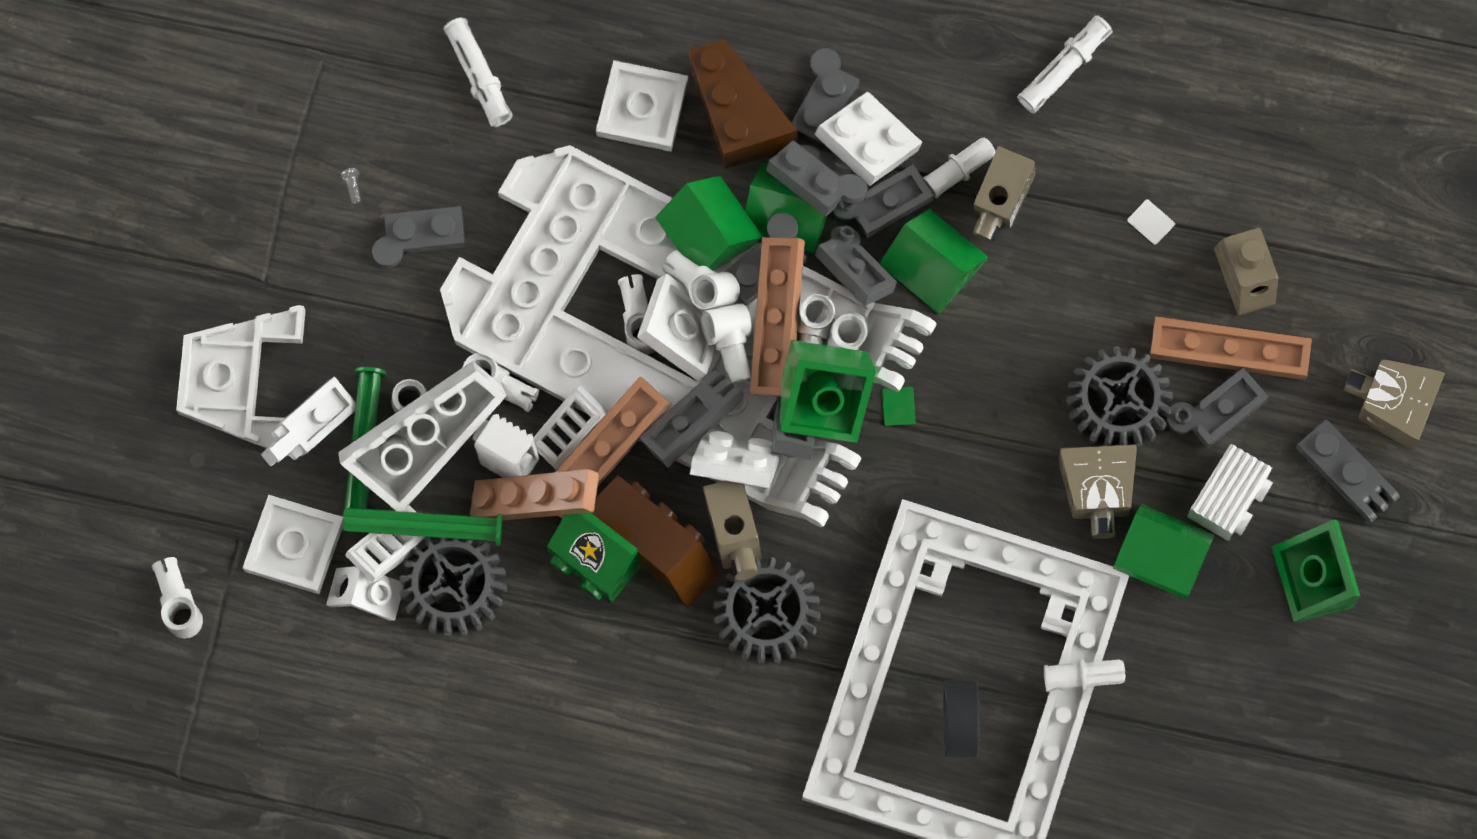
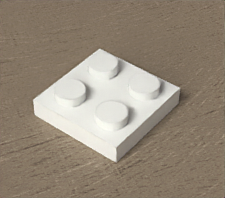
[596,61,689,152]
[815,92,923,186]
[637,273,716,381]
[690,431,781,488]
[243,495,343,594]

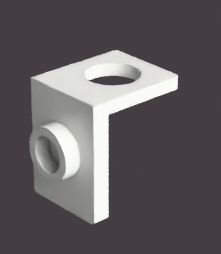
[326,567,404,621]

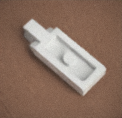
[261,376,356,467]

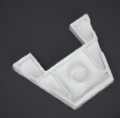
[176,306,306,456]

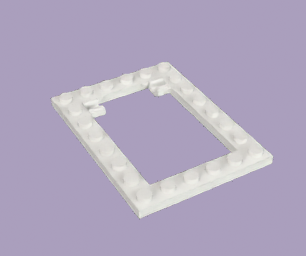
[802,499,1129,839]

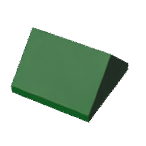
[745,163,827,255]
[655,176,763,271]
[879,209,988,315]
[1113,504,1215,600]
[1272,520,1360,622]

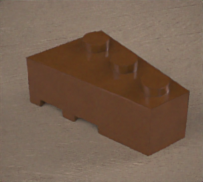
[688,39,798,169]
[591,475,720,608]

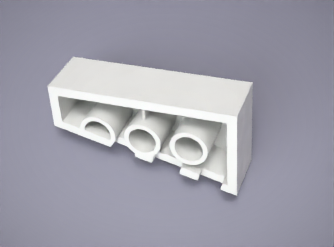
[338,361,506,511]

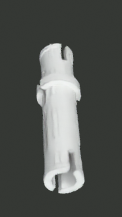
[1017,15,1113,113]
[444,18,513,127]

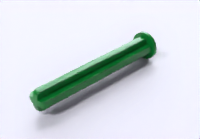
[344,367,386,510]
[342,508,503,546]

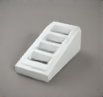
[533,386,609,470]
[345,505,430,582]

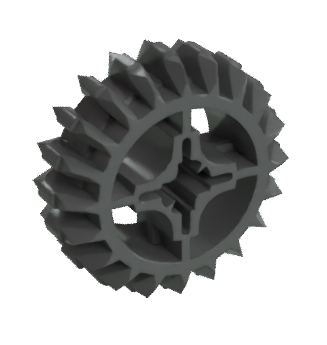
[1066,346,1173,449]
[399,537,507,638]
[713,557,821,665]

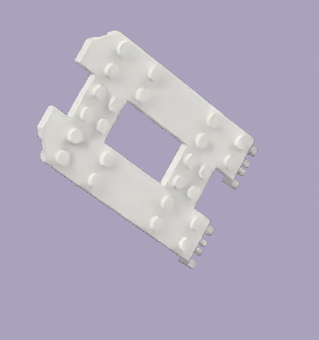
[440,145,937,527]

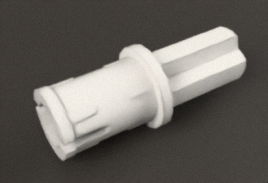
[923,138,995,198]
[1044,659,1125,692]

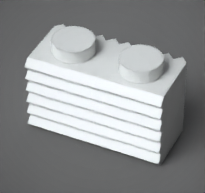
[473,414,539,478]
[1188,444,1273,541]

